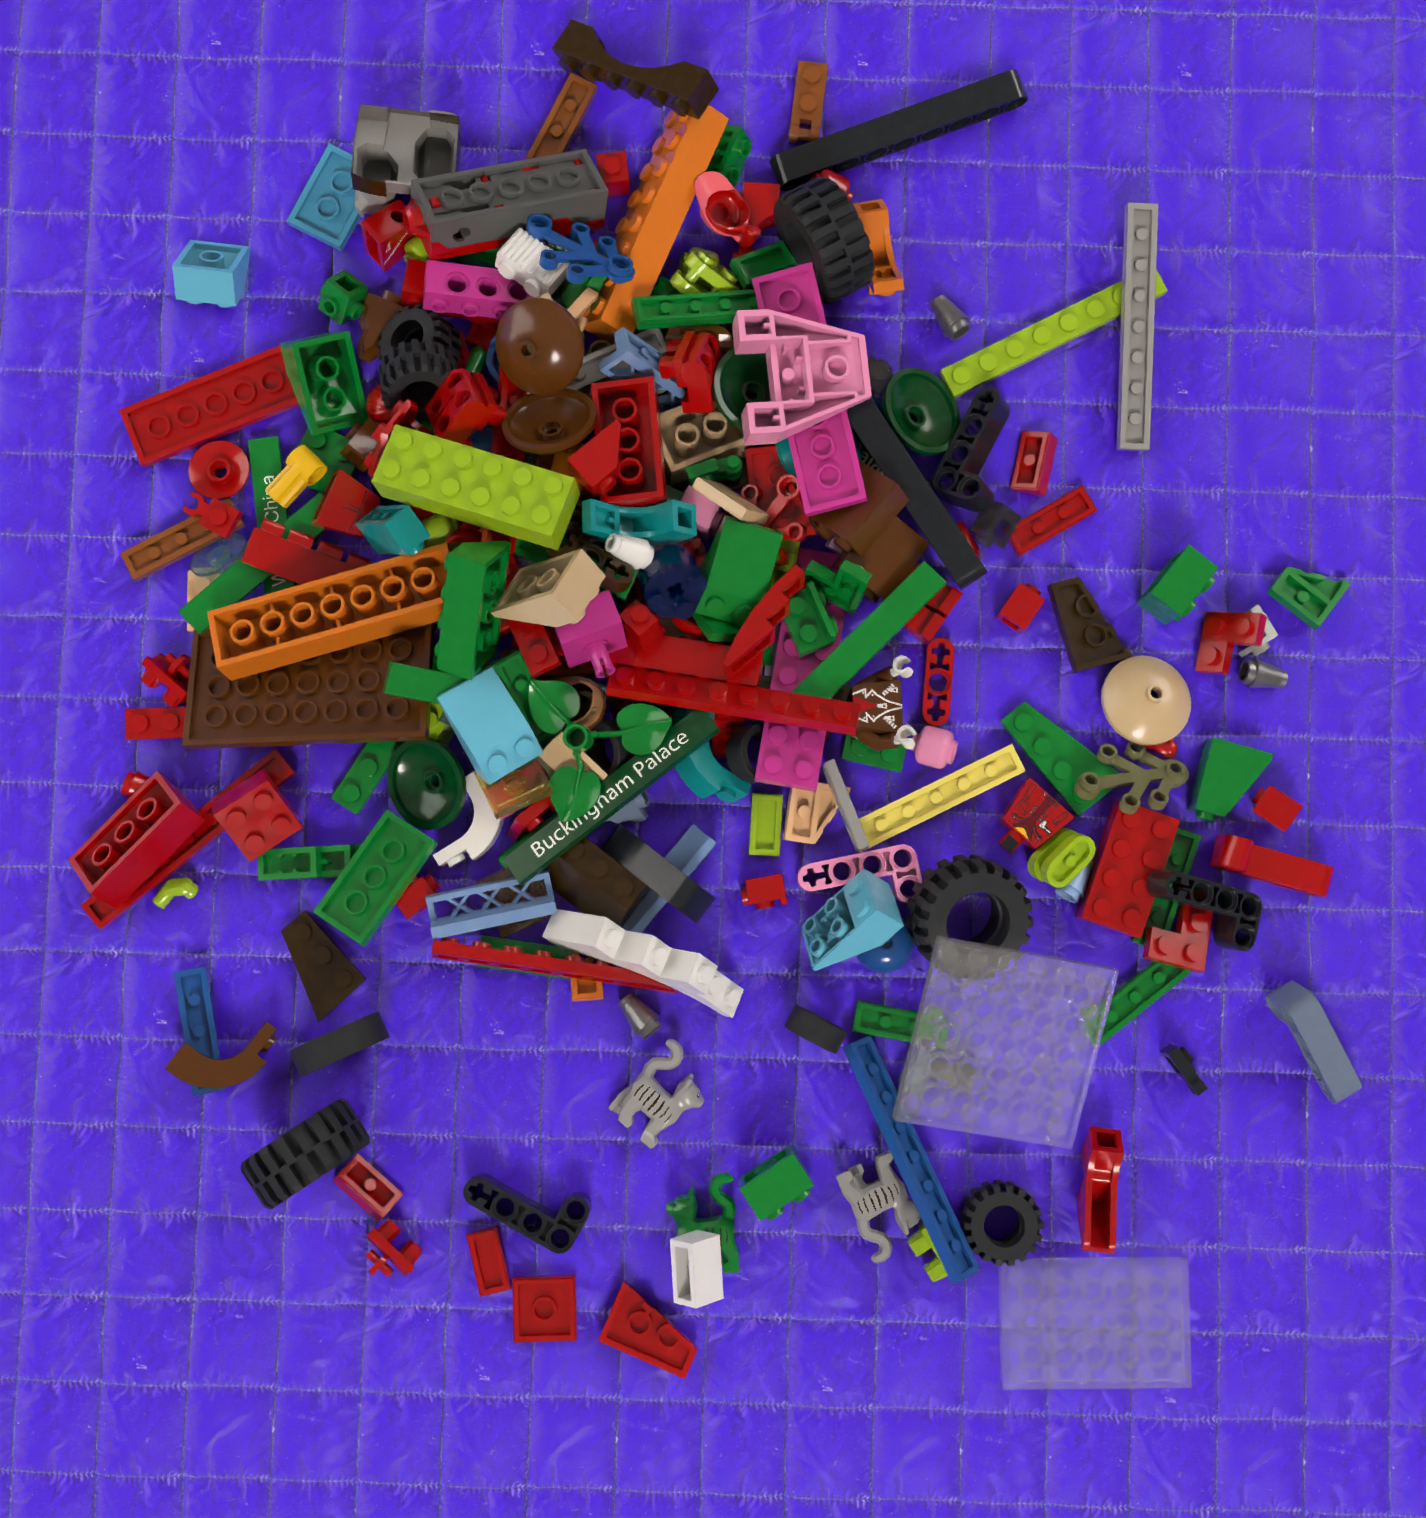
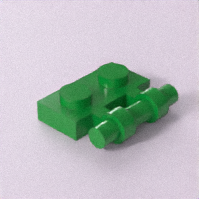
[685,455,742,488]

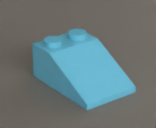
[436,666,544,785]

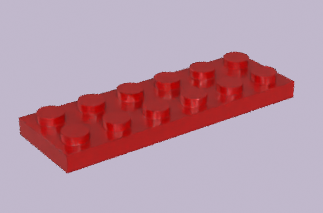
[119,345,299,468]

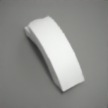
[433,771,504,868]

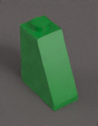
[1187,737,1273,822]

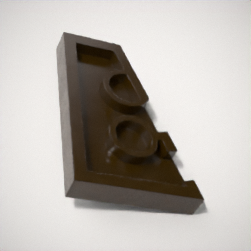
[1047,577,1133,674]
[281,911,368,1022]

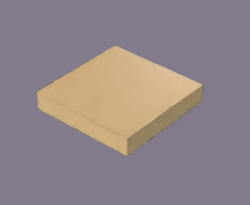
[692,477,770,525]

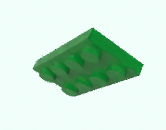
[313,809,438,947]

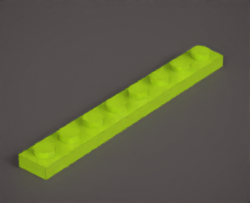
[939,269,1168,398]

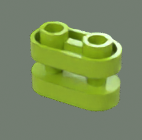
[669,250,739,294]
[1028,828,1096,888]

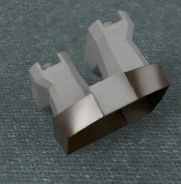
[351,104,462,218]

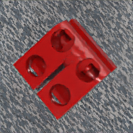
[659,331,722,413]
[425,368,507,447]
[903,563,964,646]

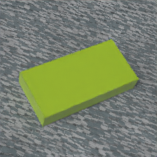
[749,793,783,856]

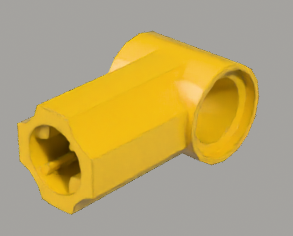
[265,445,328,508]

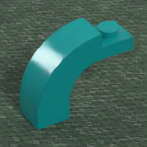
[582,499,697,545]
[669,707,751,804]

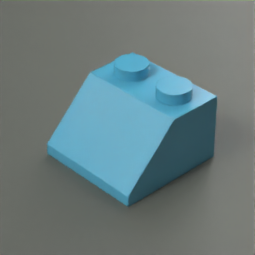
[172,240,250,308]

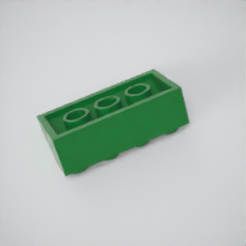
[435,541,511,680]

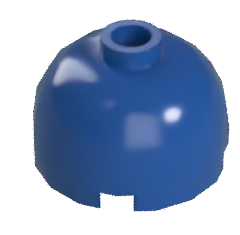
[856,919,914,973]

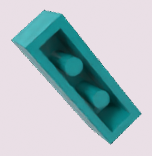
[355,505,431,556]

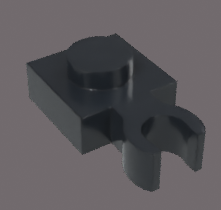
[1160,1044,1208,1096]

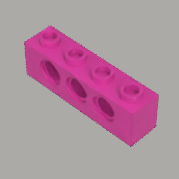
[423,260,535,320]

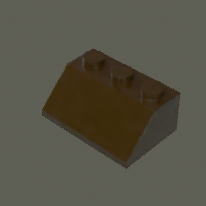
[542,837,651,928]

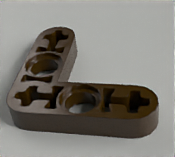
[546,490,634,592]

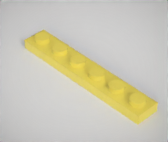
[859,744,1026,853]

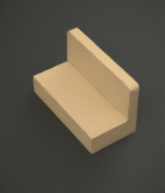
[538,732,608,781]

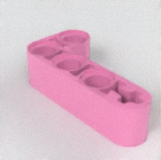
[796,844,923,903]

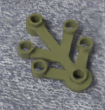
[1074,741,1189,815]

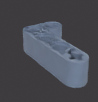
[1265,980,1362,1105]

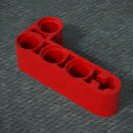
[1209,834,1334,898]

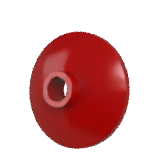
[188,440,250,500]

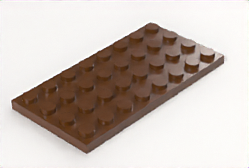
[182,622,435,750]

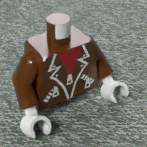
[848,655,917,751]

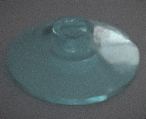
[190,533,247,577]

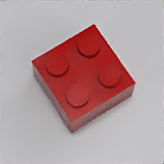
[211,768,303,862]

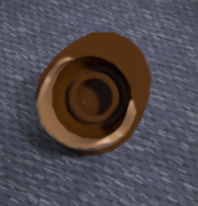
[557,675,607,729]

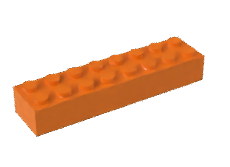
[583,105,729,342]
[207,542,452,681]

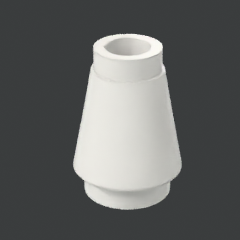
[605,533,654,570]

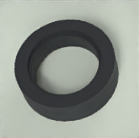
[290,1011,390,1077]

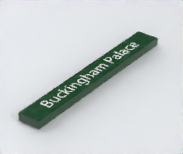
[502,710,721,886]

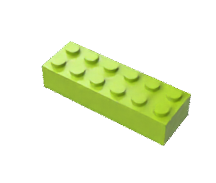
[371,424,581,551]

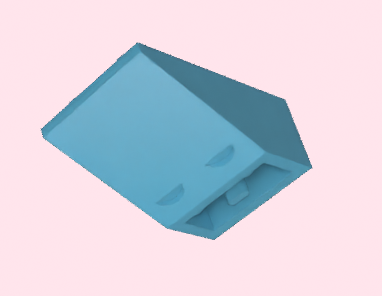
[801,868,904,971]

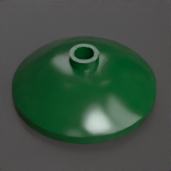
[712,348,771,431]
[882,368,961,455]
[387,738,466,830]

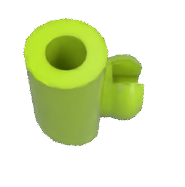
[152,877,199,909]

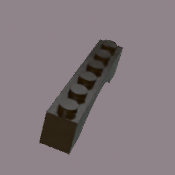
[552,19,719,120]

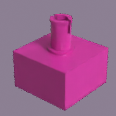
[554,589,628,678]

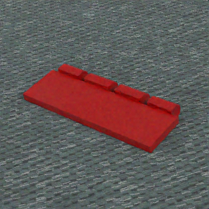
[241,518,370,585]

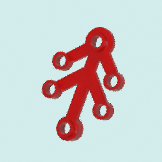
[723,474,807,566]

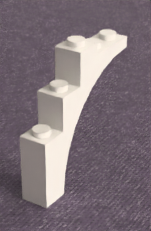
[542,909,744,1018]

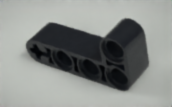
[932,387,1010,512]
[601,824,715,924]
[1146,870,1262,951]
[463,1173,592,1254]

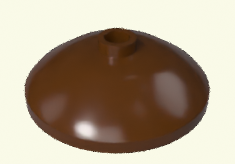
[495,297,584,395]
[502,388,597,455]

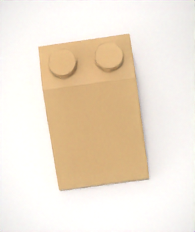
[491,548,605,627]

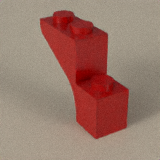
[1076,1126,1124,1254]

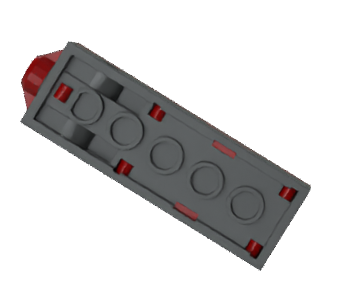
[403,149,609,261]

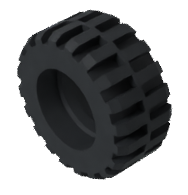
[773,177,874,304]
[906,854,1033,980]
[241,1098,370,1210]

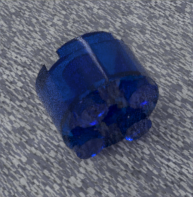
[637,544,707,620]

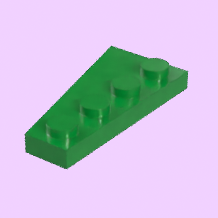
[999,702,1120,817]

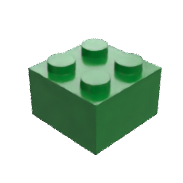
[1136,545,1219,625]
[738,1145,814,1221]

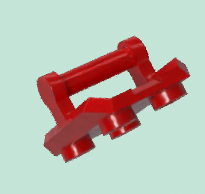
[363,399,435,477]

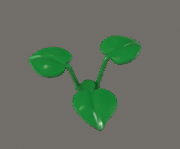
[528,680,672,822]

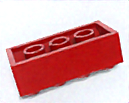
[68,771,205,910]

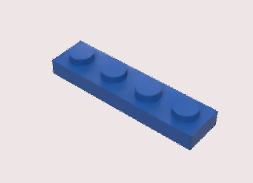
[174,966,225,1096]

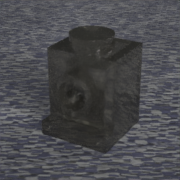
[868,356,894,398]
[970,500,1021,549]

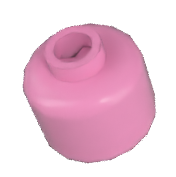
[910,726,958,769]

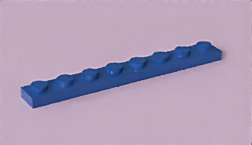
[843,1035,981,1284]

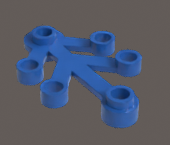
[526,214,635,284]

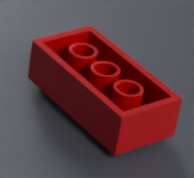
[591,376,668,507]
[1074,800,1180,938]

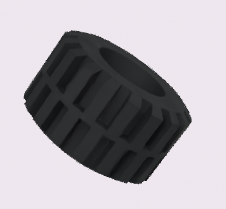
[377,304,462,383]
[379,339,457,424]
[959,1180,1044,1266]

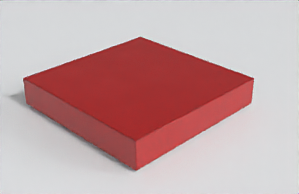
[512,1274,577,1343]

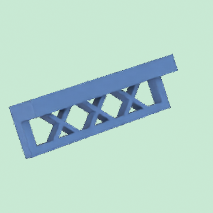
[598,327,687,412]
[623,824,717,933]
[425,870,557,940]

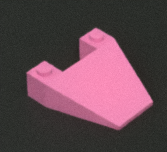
[732,309,872,445]

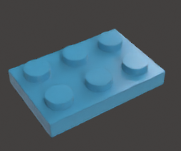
[287,143,361,252]

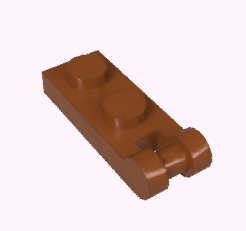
[788,60,828,143]

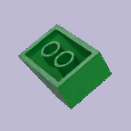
[280,331,369,436]
[689,515,783,626]

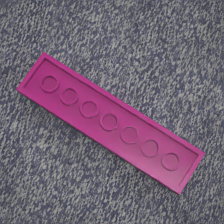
[752,262,868,517]
[754,548,845,792]

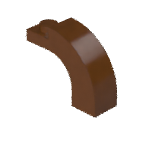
[164,1021,277,1089]

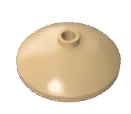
[1101,655,1191,745]

